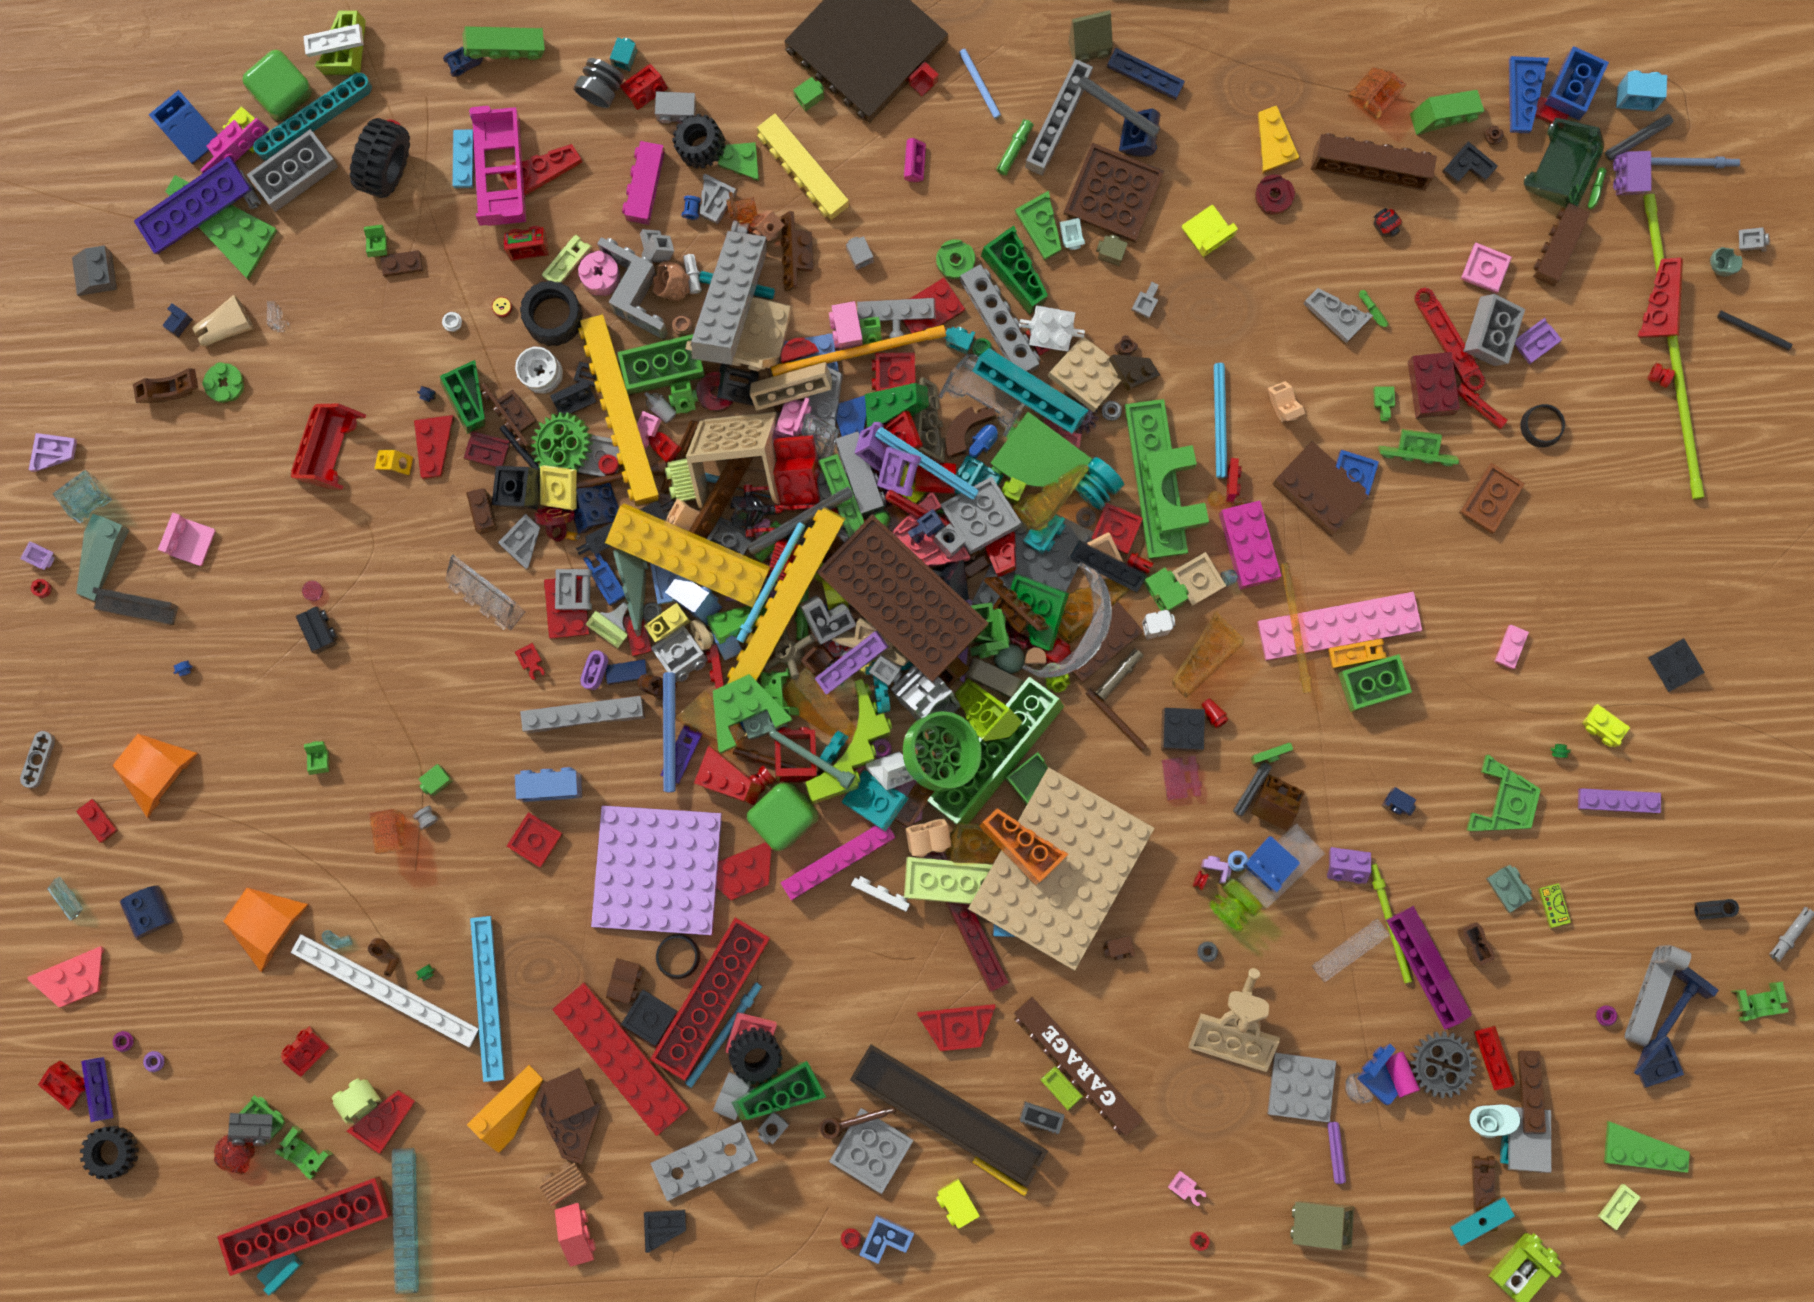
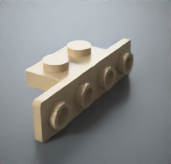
[832,618,909,666]

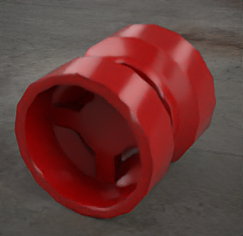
[1647,362,1675,388]
[750,766,775,794]

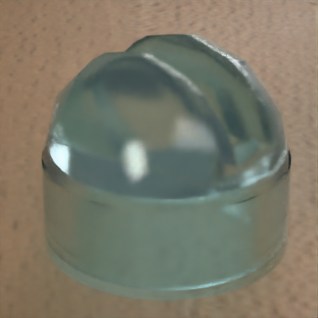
[1221,569,1238,587]

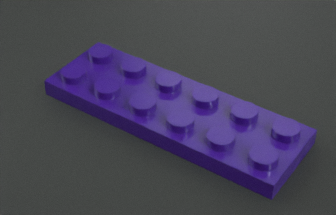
[134,156,252,254]

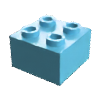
[1616,70,1667,111]

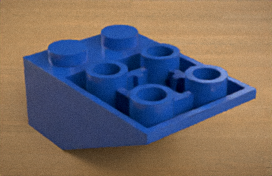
[148,90,218,164]

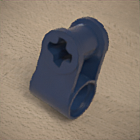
[443,47,483,77]

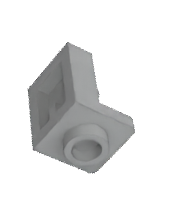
[1739,228,1770,252]
[869,655,902,686]

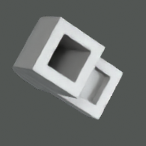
[640,229,674,263]

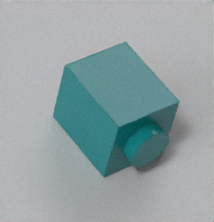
[610,37,638,71]

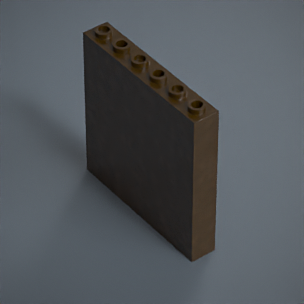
[784,0,948,123]

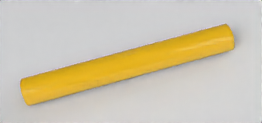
[972,1156,1028,1196]

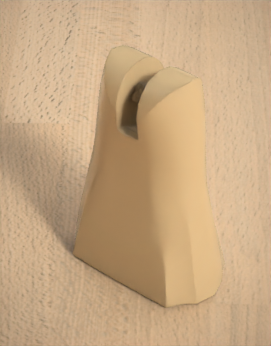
[192,295,254,347]

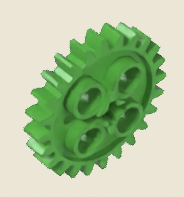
[531,412,593,472]

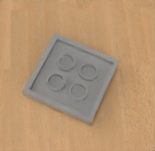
[940,476,1022,554]
[1267,1053,1336,1122]
[829,1108,913,1194]

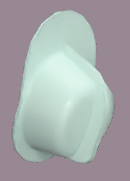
[1469,1105,1520,1138]

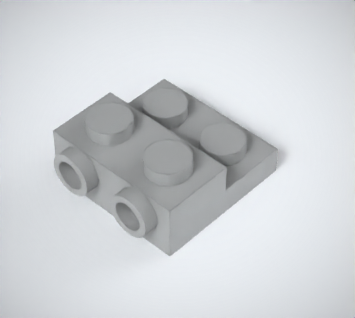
[651,625,708,683]

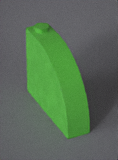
[990,412,1092,486]

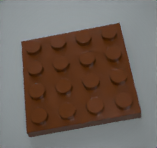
[1063,143,1164,242]

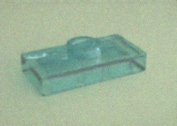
[47,877,83,921]

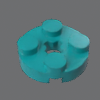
[873,675,890,714]
[820,730,849,765]

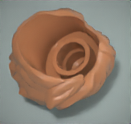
[653,261,690,301]

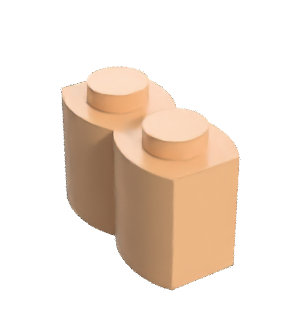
[906,819,951,857]

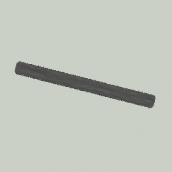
[747,487,853,555]

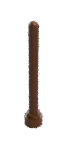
[576,459,666,489]

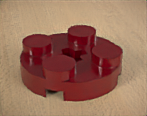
[1255,174,1295,214]
[696,372,733,412]

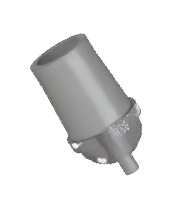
[645,392,677,424]

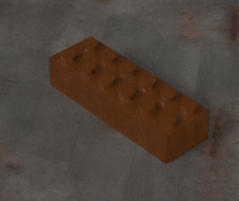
[1311,133,1437,191]

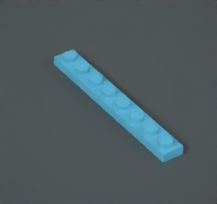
[470,916,505,1082]

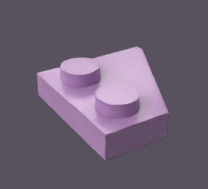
[29,433,77,472]

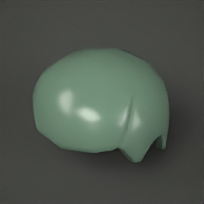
[1710,247,1742,277]
[994,643,1025,674]

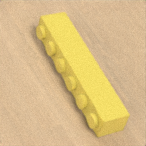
[757,114,849,220]

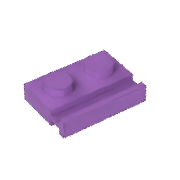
[1515,318,1562,365]

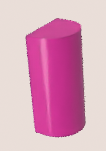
[904,138,926,182]
[1385,1051,1420,1098]

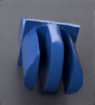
[969,424,998,459]

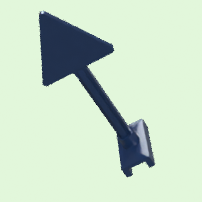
[1634,967,1719,1075]

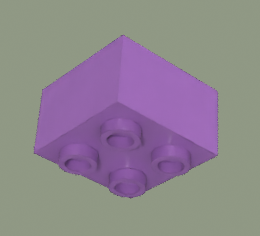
[1613,151,1651,195]

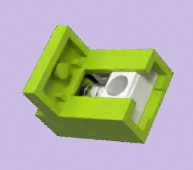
[1488,1233,1562,1302]

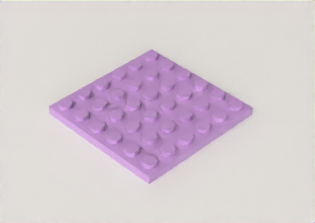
[591,806,722,935]

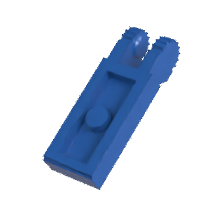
[583,553,625,606]

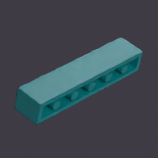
[972,348,1089,434]

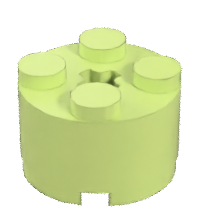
[332,1078,382,1125]

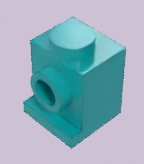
[944,327,975,355]

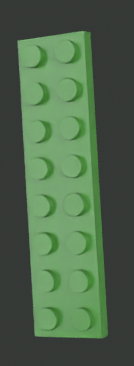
[1125,399,1188,559]

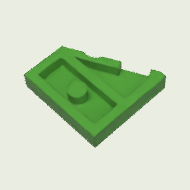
[718,142,759,181]

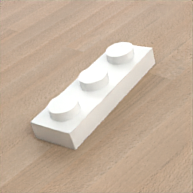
[303,24,364,57]
[851,876,910,912]

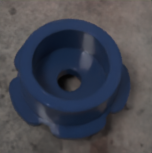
[417,386,436,402]

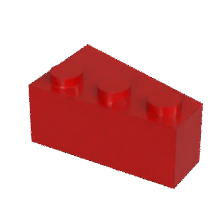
[694,746,762,806]

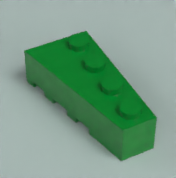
[981,225,1048,315]
[731,1061,826,1120]

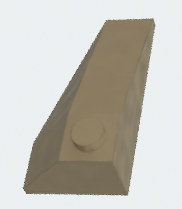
[912,377,946,463]

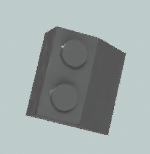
[72,245,117,296]

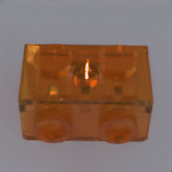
[726,192,757,223]

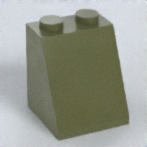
[1290,1201,1354,1250]

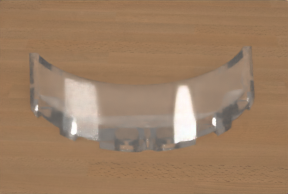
[1022,562,1112,678]

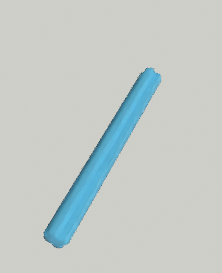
[1214,363,1227,478]
[875,427,978,500]

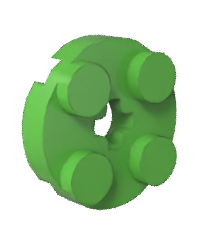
[936,239,975,279]
[202,362,244,403]

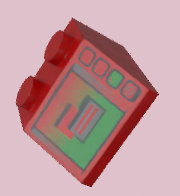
[504,226,549,261]

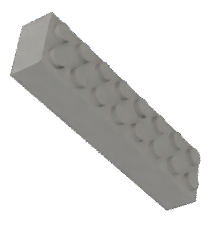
[691,231,767,365]

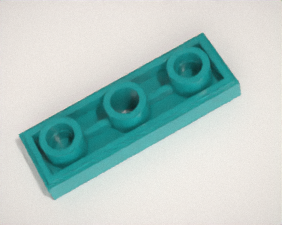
[1450,1197,1515,1246]

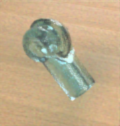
[321,930,352,949]

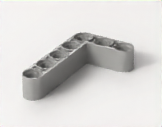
[1625,945,1691,1047]

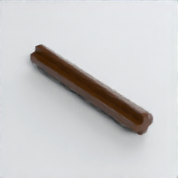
[661,420,699,494]

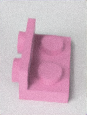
[774,398,812,437]

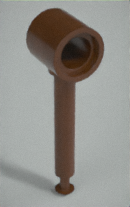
[820,1106,896,1139]

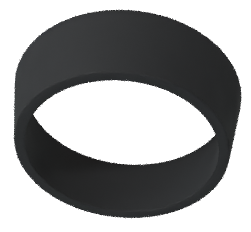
[1520,404,1565,448]
[656,934,700,979]

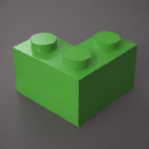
[1143,567,1189,613]

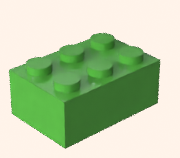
[1338,654,1412,712]

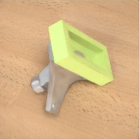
[586,602,628,648]

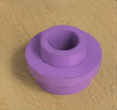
[143,1051,165,1072]

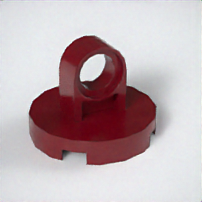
[534,506,575,542]

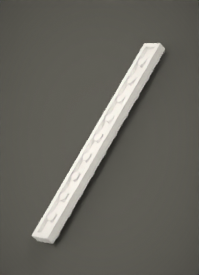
[291,934,479,1047]

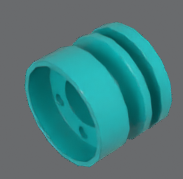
[1071,457,1125,510]

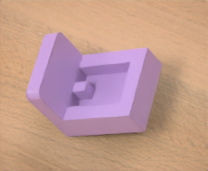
[20,541,55,570]
[1201,856,1231,884]

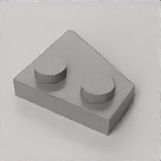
[700,174,737,224]
[498,514,540,569]

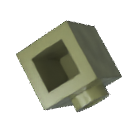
[1096,235,1128,266]

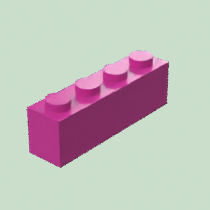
[622,141,665,225]

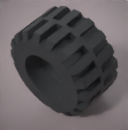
[672,114,726,169]
[728,1027,783,1085]
[80,1126,139,1180]

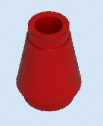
[1201,698,1229,729]

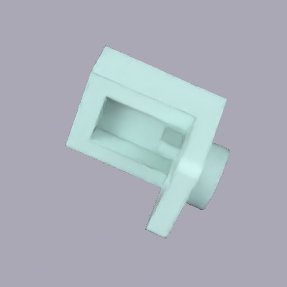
[1059,218,1085,250]

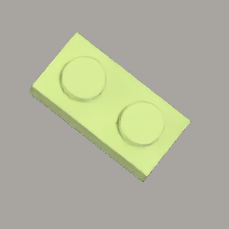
[1598,1184,1641,1230]

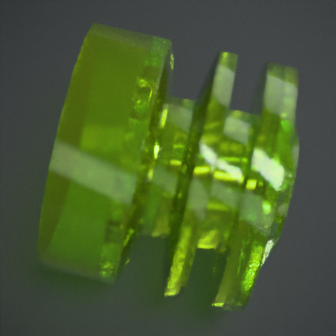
[1208,878,1263,933]

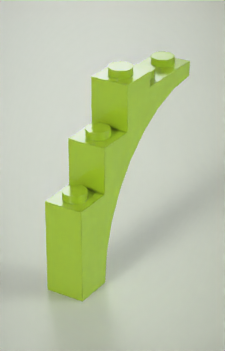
[806,679,892,805]

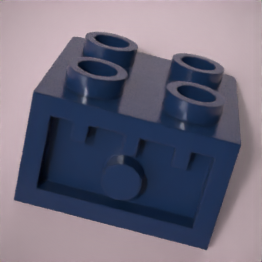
[574,483,619,534]

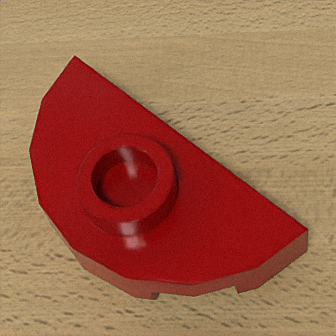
[780,338,819,363]

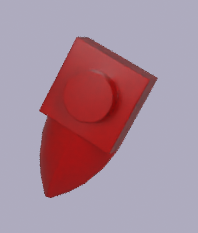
[648,431,682,462]

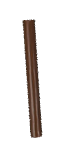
[1086,689,1147,751]

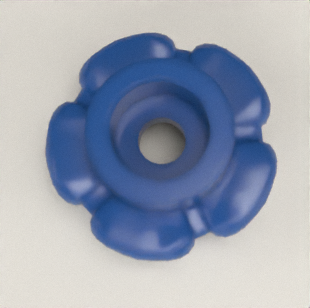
[173,661,193,677]

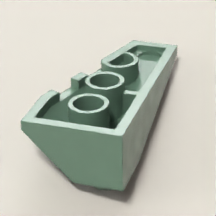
[76,514,129,602]
[613,550,649,637]

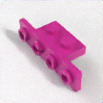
[201,118,269,173]

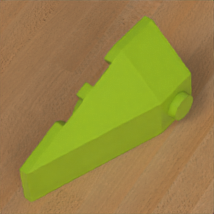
[955,679,1023,741]

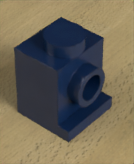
[1382,787,1416,816]

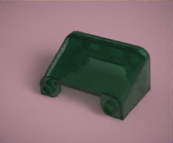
[1524,117,1604,208]

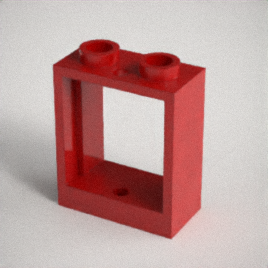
[774,727,817,782]

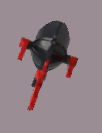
[730,485,815,537]

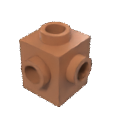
[749,210,784,242]

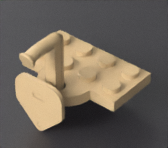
[1188,968,1280,1072]

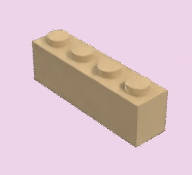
[750,362,832,411]

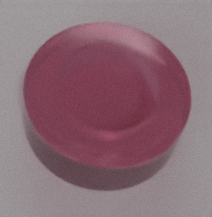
[302,581,324,601]

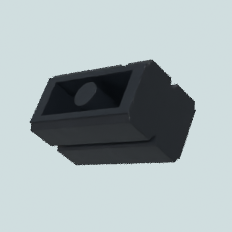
[295,606,338,654]

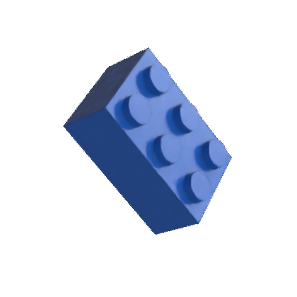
[1545,46,1609,121]

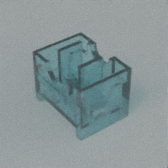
[53,470,112,523]

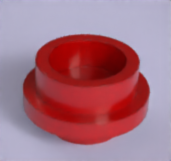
[841,1228,861,1249]

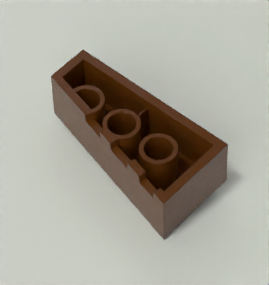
[1068,601,1143,685]

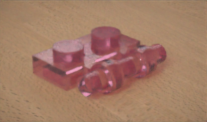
[1161,756,1202,800]

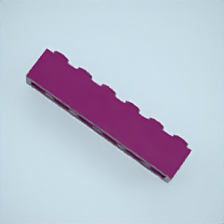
[1386,906,1472,1030]

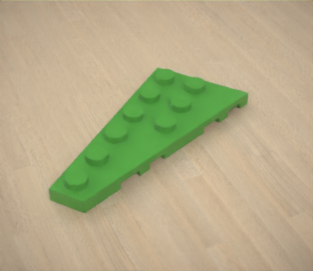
[165,175,278,280]

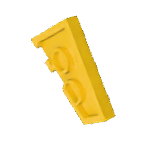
[1258,105,1299,173]

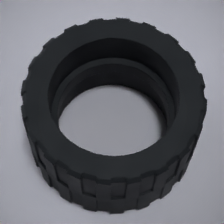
[520,281,583,346]

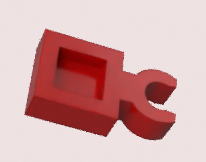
[515,643,545,681]

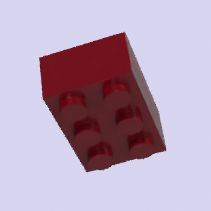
[1408,352,1460,419]

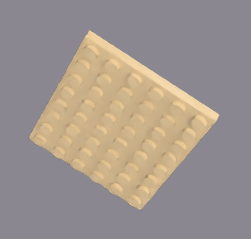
[968,767,1155,971]

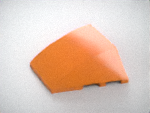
[113,734,198,818]
[223,888,309,972]

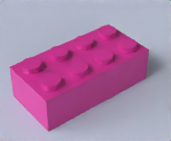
[1219,500,1281,590]

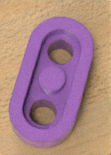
[580,650,608,690]

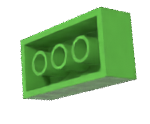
[618,334,705,395]

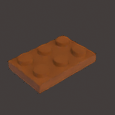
[1459,462,1525,534]

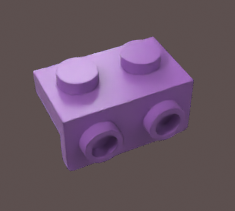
[1327,847,1371,884]

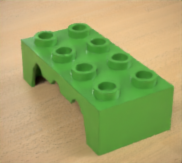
[1005,752,1048,806]

